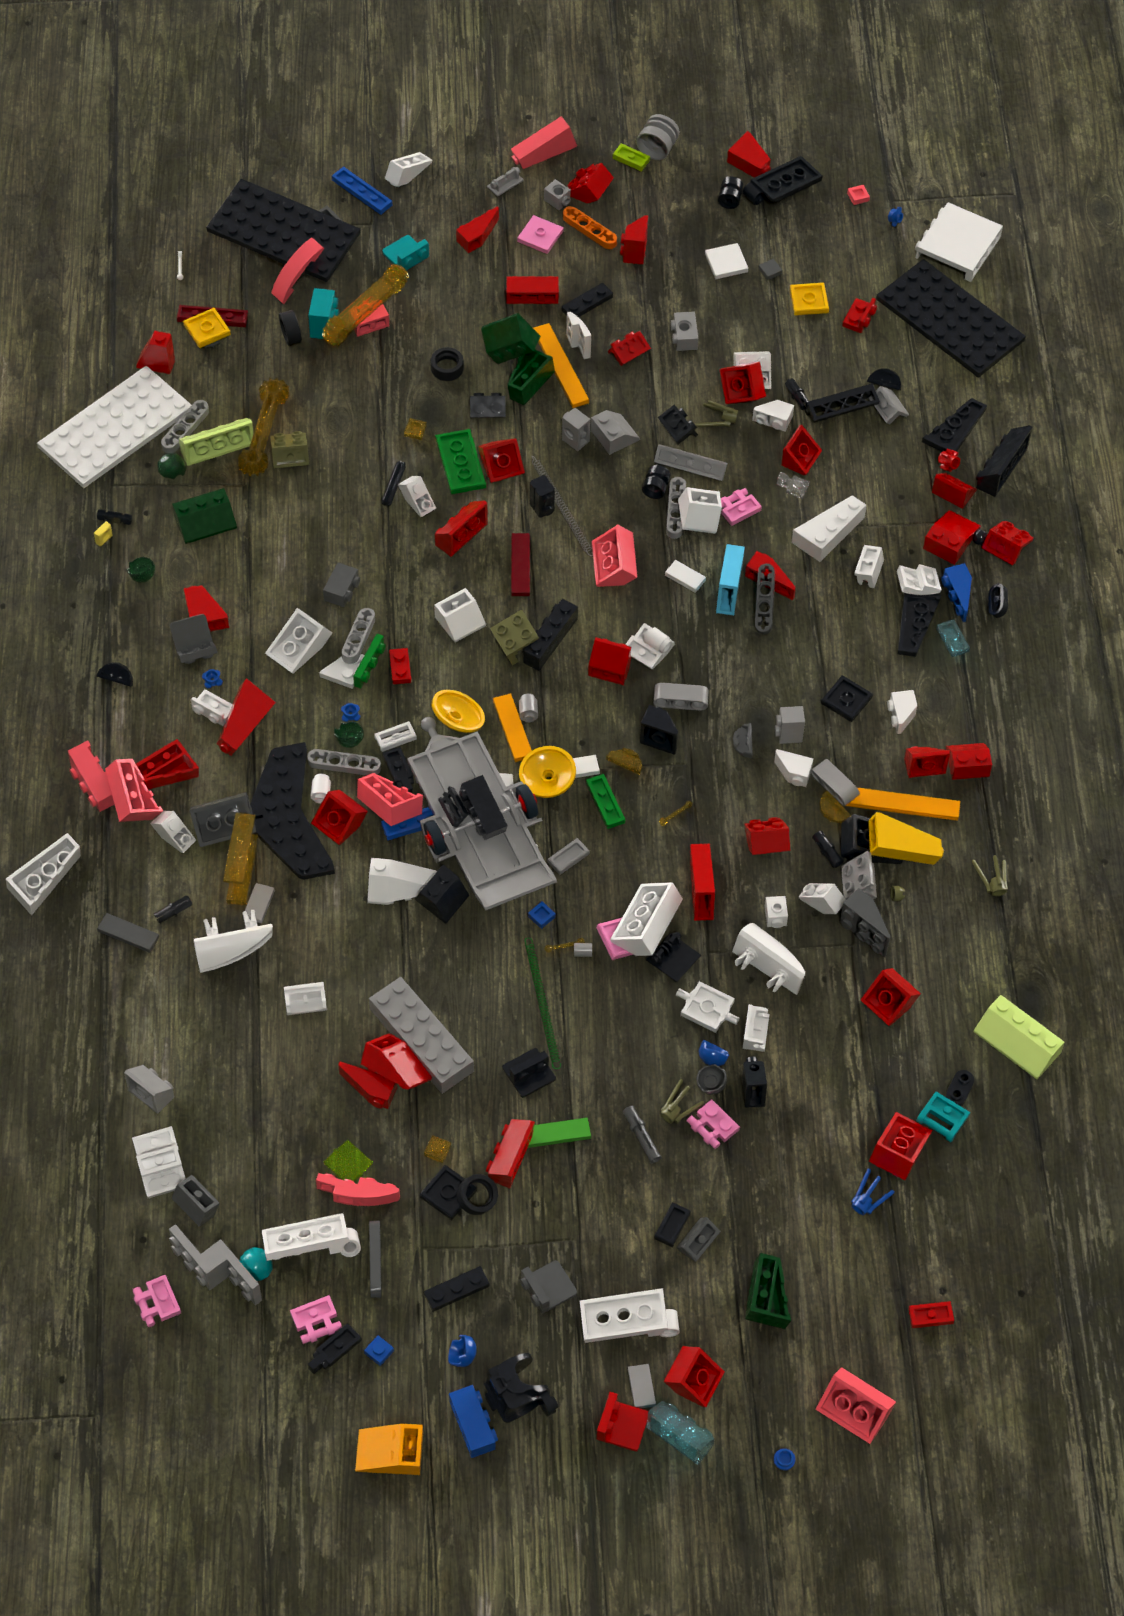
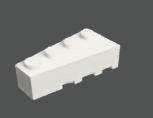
[792,495,866,562]
[6,833,81,915]

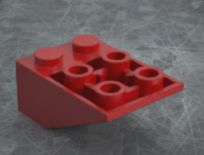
[361,1033,432,1090]

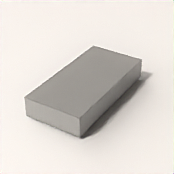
[547,838,590,875]
[243,883,275,924]
[628,1364,656,1409]

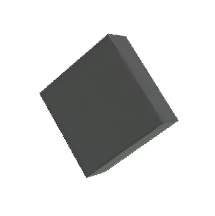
[759,259,782,280]

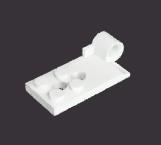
[262,1213,361,1261]
[580,1288,680,1343]

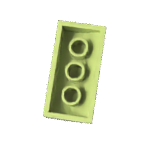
[179,418,255,466]
[974,995,1065,1079]

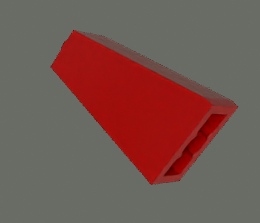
[217,678,276,756]
[690,844,715,921]

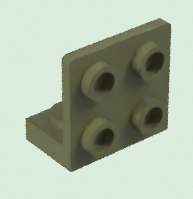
[270,431,309,468]
[490,610,539,666]

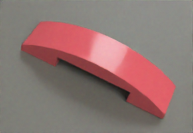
[271,237,324,304]

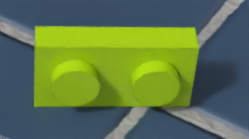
[613,143,650,172]

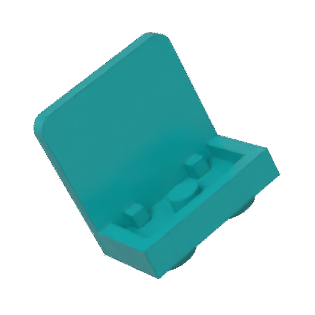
[382,235,429,273]

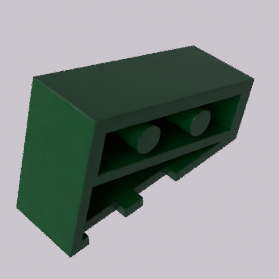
[507,349,555,405]
[745,1253,791,1329]

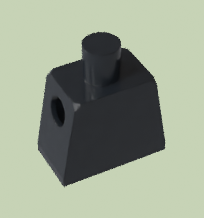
[742,1056,767,1108]

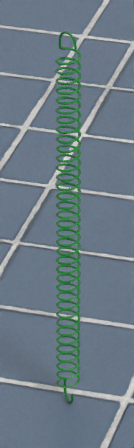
[525,938,561,1069]

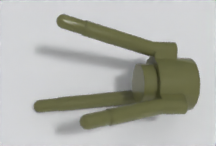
[695,400,738,427]
[972,855,1008,896]
[660,1079,704,1124]

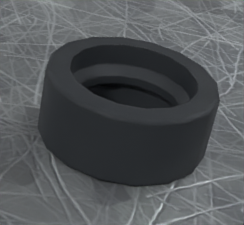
[279,310,302,345]
[430,347,464,381]
[457,1174,498,1215]

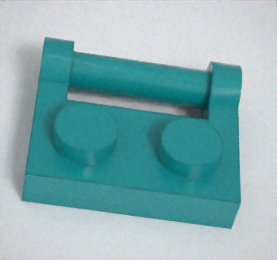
[916,1092,970,1143]

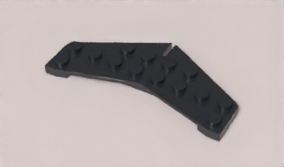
[250,742,335,880]

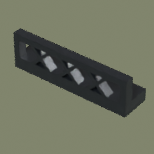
[804,383,880,423]

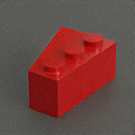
[136,739,199,790]

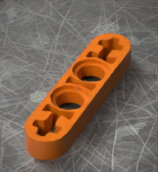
[563,206,617,249]

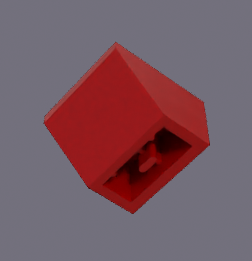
[568,163,614,204]
[588,637,631,685]
[744,817,791,855]

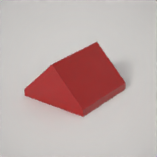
[781,425,822,475]
[932,473,977,509]

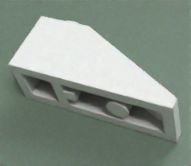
[385,152,433,187]

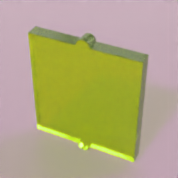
[324,1140,373,1182]

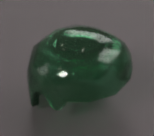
[157,453,187,479]
[126,557,155,583]
[334,722,364,748]

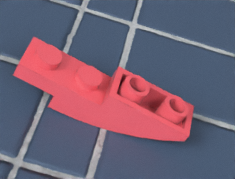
[316,1173,400,1206]

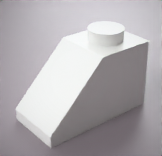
[774,749,813,787]

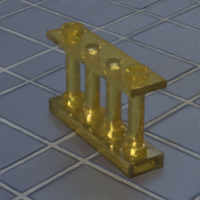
[223,813,258,905]

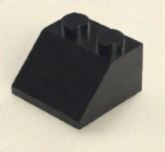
[640,705,678,755]
[416,865,470,924]

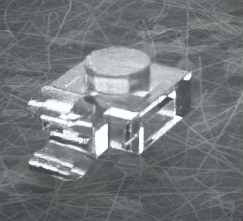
[776,472,810,499]

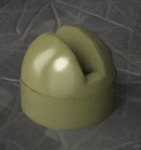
[890,886,906,901]

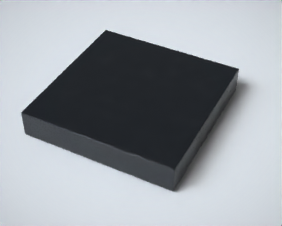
[821,675,873,722]
[419,1165,477,1220]

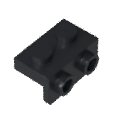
[470,393,506,418]

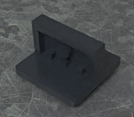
[502,1048,556,1098]

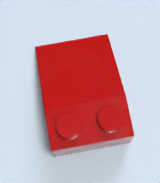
[923,510,981,565]
[869,1112,932,1180]

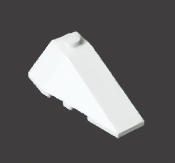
[368,858,437,905]

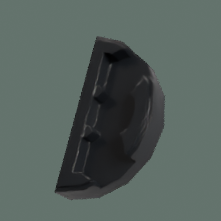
[867,368,902,390]
[96,662,133,687]

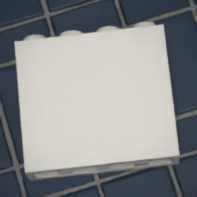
[915,202,1003,282]

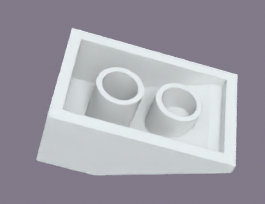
[265,608,332,673]

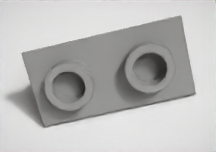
[487,167,524,197]

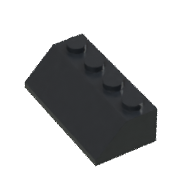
[976,425,1033,497]

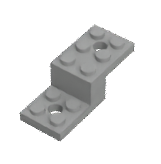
[169,1224,262,1306]

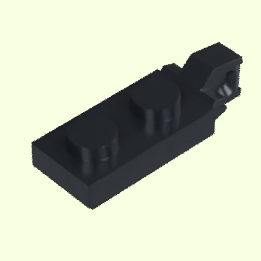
[382,747,414,794]
[308,1324,362,1374]

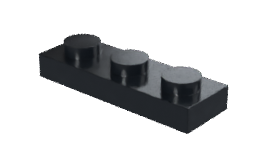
[561,282,613,318]
[424,1266,490,1312]

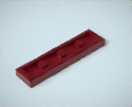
[177,305,248,328]
[511,533,530,596]

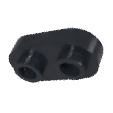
[989,583,1008,618]
[946,1070,974,1107]

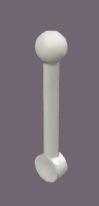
[177,251,184,280]

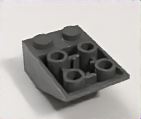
[840,888,891,957]

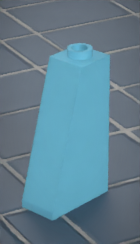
[716,544,745,616]

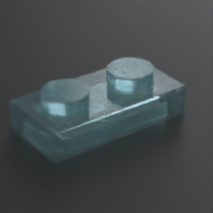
[937,619,970,657]

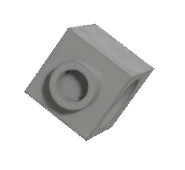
[544,179,571,210]

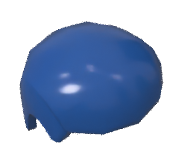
[699,1040,729,1066]
[448,1335,477,1367]

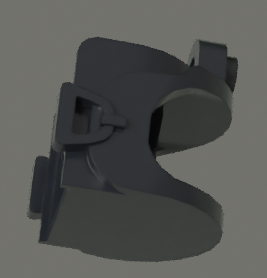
[484,1353,558,1423]

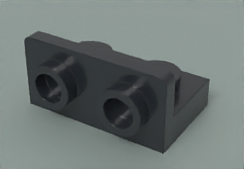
[658,404,698,445]

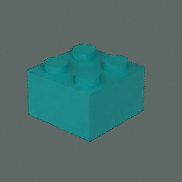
[308,288,339,340]

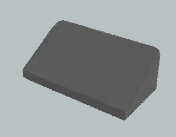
[676,1217,721,1262]

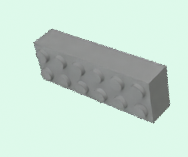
[369,977,474,1094]

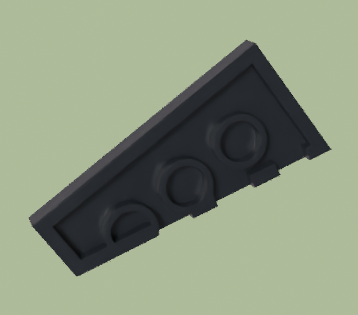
[922,398,987,452]
[898,593,941,657]

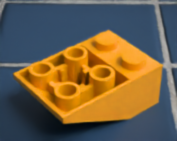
[355,1424,423,1475]

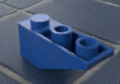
[941,563,972,622]

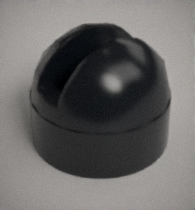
[973,529,987,545]

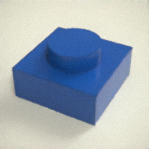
[528,901,556,929]
[364,1336,394,1366]

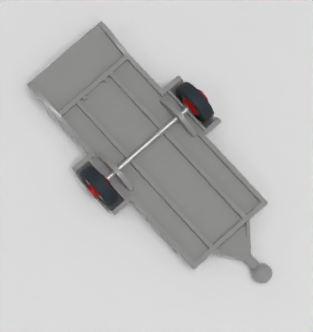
[407,717,557,911]

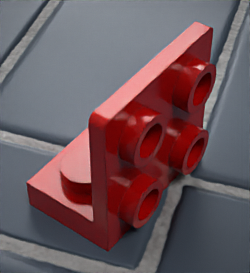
[982,521,1034,565]
[596,1392,650,1452]

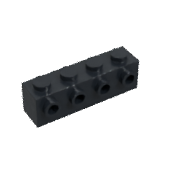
[522,598,578,671]

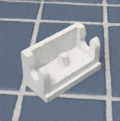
[854,545,884,588]
[284,982,327,1015]
[743,1004,769,1052]

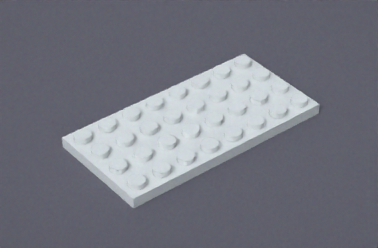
[37,366,191,488]

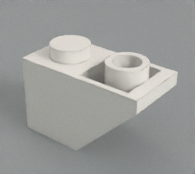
[752,400,794,432]
[398,476,436,517]
[887,690,917,734]
[150,811,196,853]
[799,883,846,914]

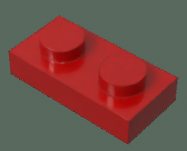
[389,648,411,684]
[908,1301,954,1328]

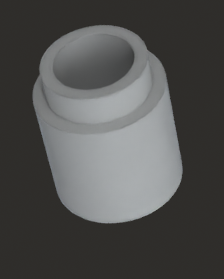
[519,694,538,723]

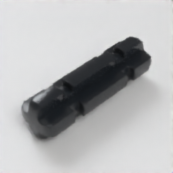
[97,509,132,525]

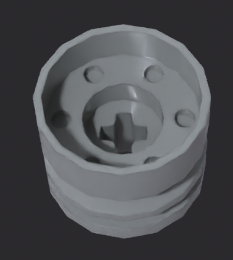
[636,114,680,160]

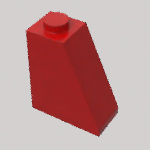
[727,131,771,178]
[136,331,175,374]
[184,585,229,631]

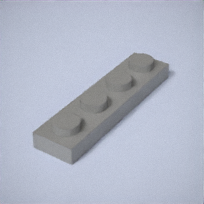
[654,444,728,481]

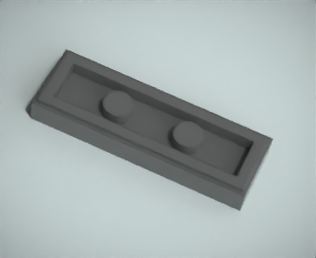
[97,913,159,953]

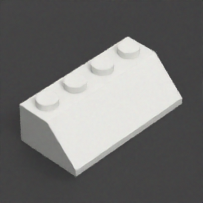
[610,883,683,956]

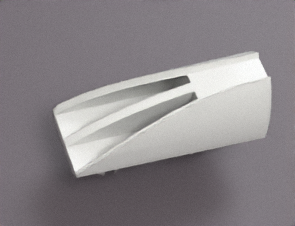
[194,910,273,973]
[732,923,805,995]

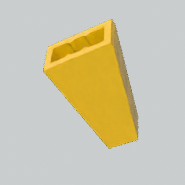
[869,812,944,865]

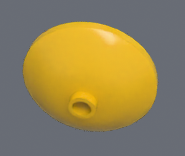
[431,690,485,733]
[519,746,576,798]

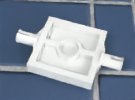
[676,981,740,1033]

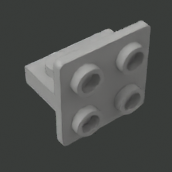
[841,851,877,900]

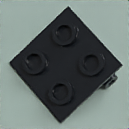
[646,932,701,982]

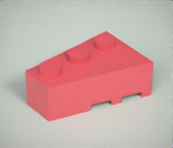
[68,740,114,812]
[105,759,163,822]
[357,773,423,826]

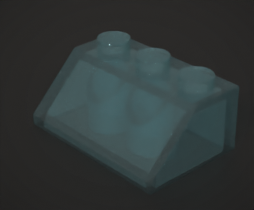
[647,1401,715,1465]

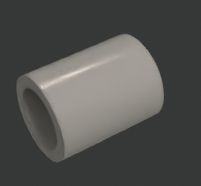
[574,943,592,957]

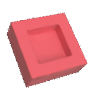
[847,185,870,205]

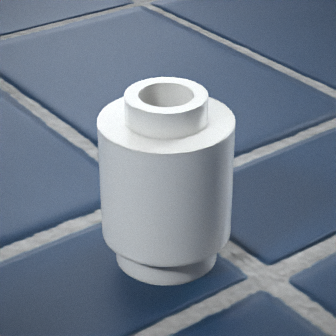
[644,627,672,653]
[311,774,331,804]

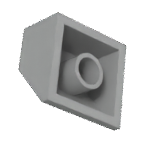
[591,410,640,455]
[124,1065,174,1114]

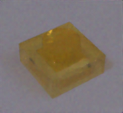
[404,418,427,440]
[424,1135,451,1163]

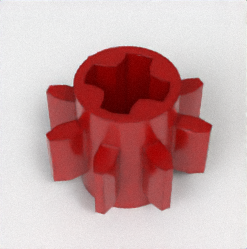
[938,449,960,472]

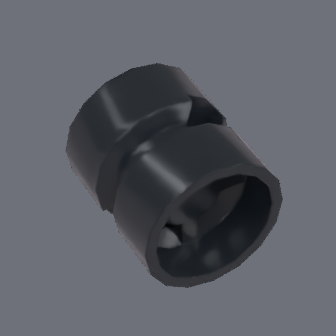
[718,176,744,209]
[642,465,671,499]

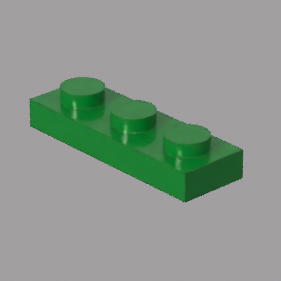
[353,634,386,689]
[586,774,625,829]

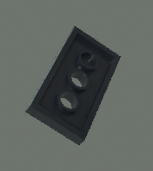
[742,156,823,205]

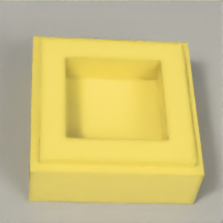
[94,522,113,547]

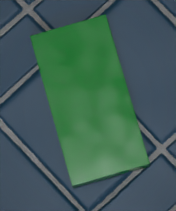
[435,429,486,495]

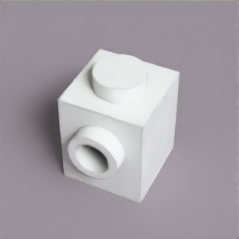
[765,896,788,928]

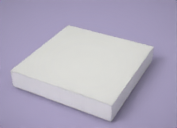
[705,243,748,279]

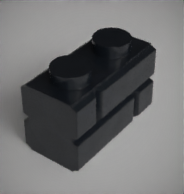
[529,475,555,518]

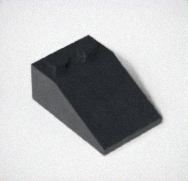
[841,814,903,864]

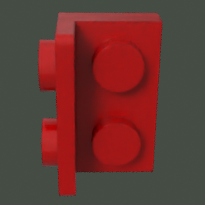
[842,298,877,333]
[608,331,651,366]

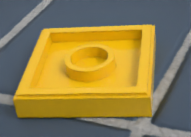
[790,283,829,315]
[183,308,231,348]

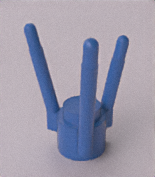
[851,1169,894,1215]

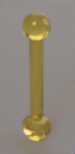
[659,801,693,826]
[544,938,585,952]

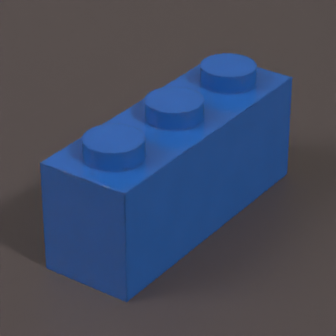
[449,1385,498,1458]

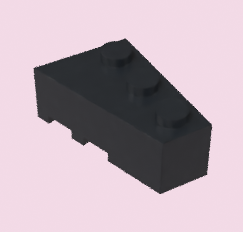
[459,775,508,840]

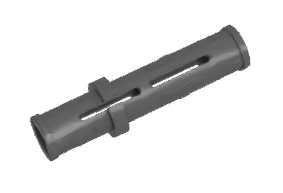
[623,1105,662,1164]

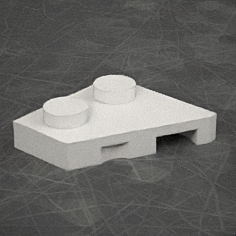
[320,650,365,689]

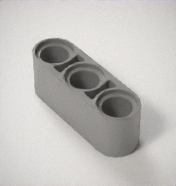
[653,683,709,710]
[811,759,860,806]

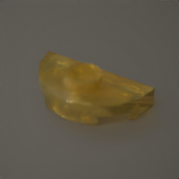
[606,748,642,775]
[820,790,851,823]

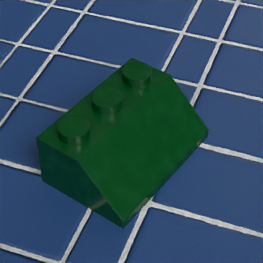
[481,313,541,364]
[172,488,237,544]

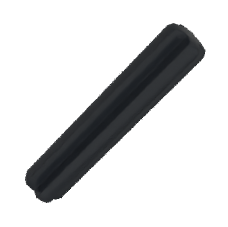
[382,461,406,506]

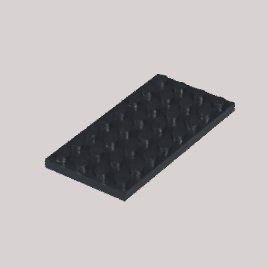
[206,179,361,282]
[876,259,1026,378]

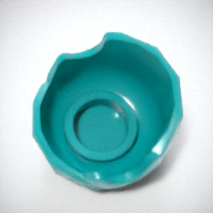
[239,1247,273,1281]

